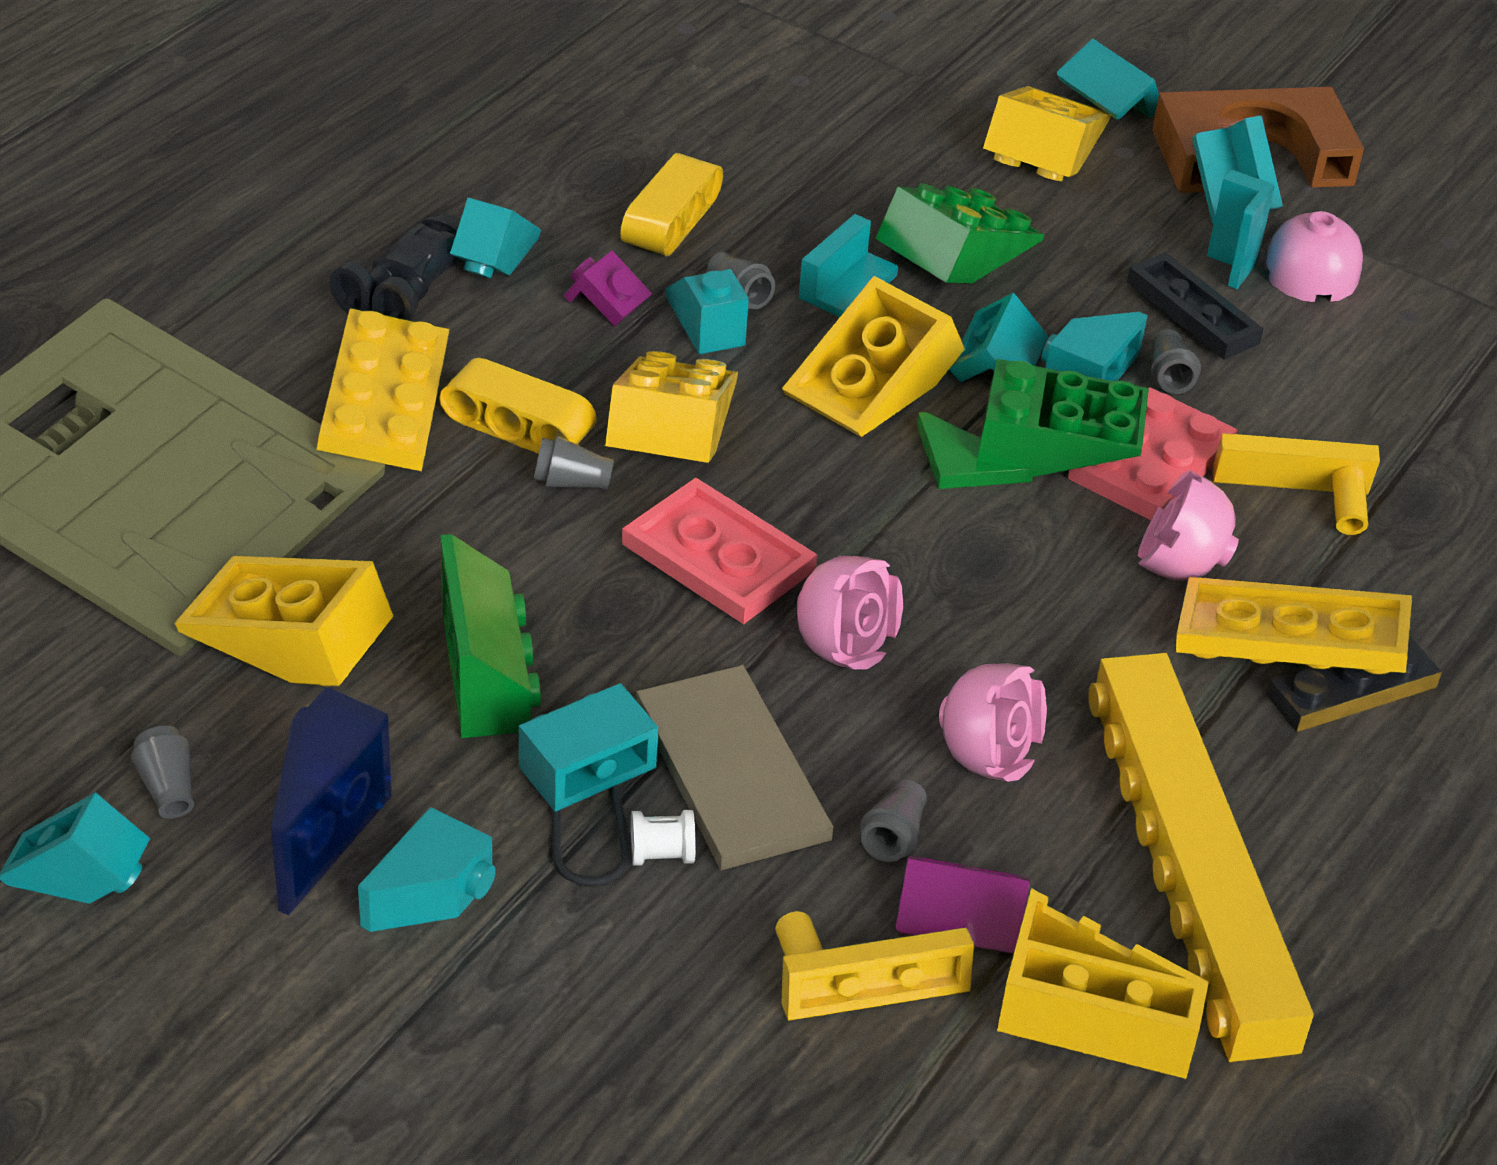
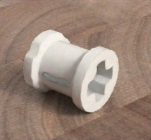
[631,810,695,866]

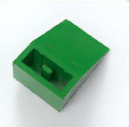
[875,183,1045,284]
[977,359,1149,478]

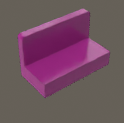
[896,855,1030,953]

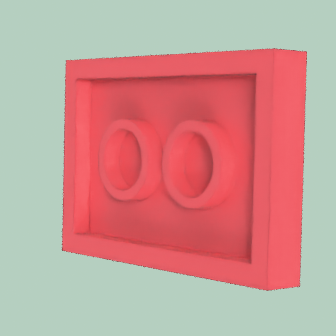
[1068,387,1238,520]
[622,478,818,625]

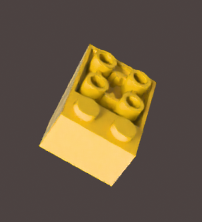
[605,351,738,463]

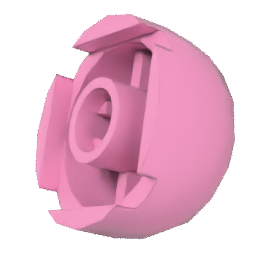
[1264,211,1363,302]
[1138,470,1239,581]
[797,556,903,670]
[939,663,1047,782]

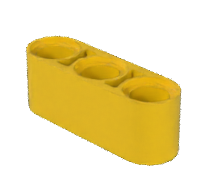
[620,153,723,256]
[440,358,596,454]

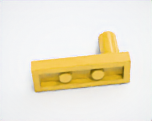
[1213,433,1380,535]
[775,911,974,1021]

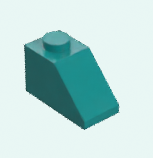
[450,198,541,279]
[665,269,749,355]
[1041,312,1148,381]
[0,792,151,904]
[358,807,496,932]

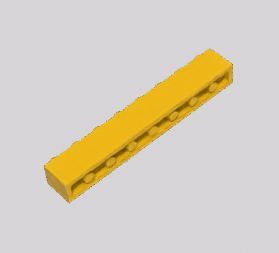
[1089,653,1314,1062]

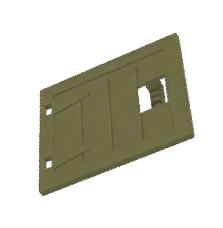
[0,298,385,656]

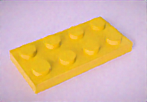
[316,308,450,471]
[1176,577,1412,674]

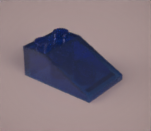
[271,687,392,916]

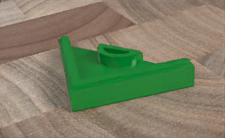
[917,412,1033,489]

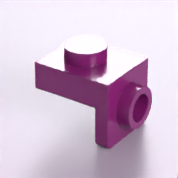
[563,250,652,327]

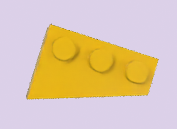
[997,888,1209,1079]

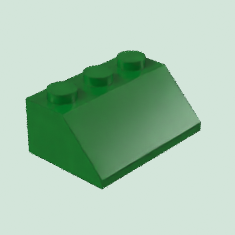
[440,534,541,738]

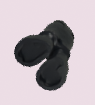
[329,213,461,321]

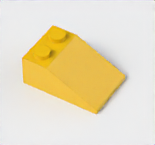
[983,86,1111,181]
[782,276,965,437]
[175,556,393,686]

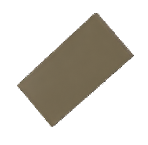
[636,665,833,871]

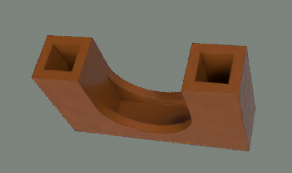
[1152,87,1364,193]

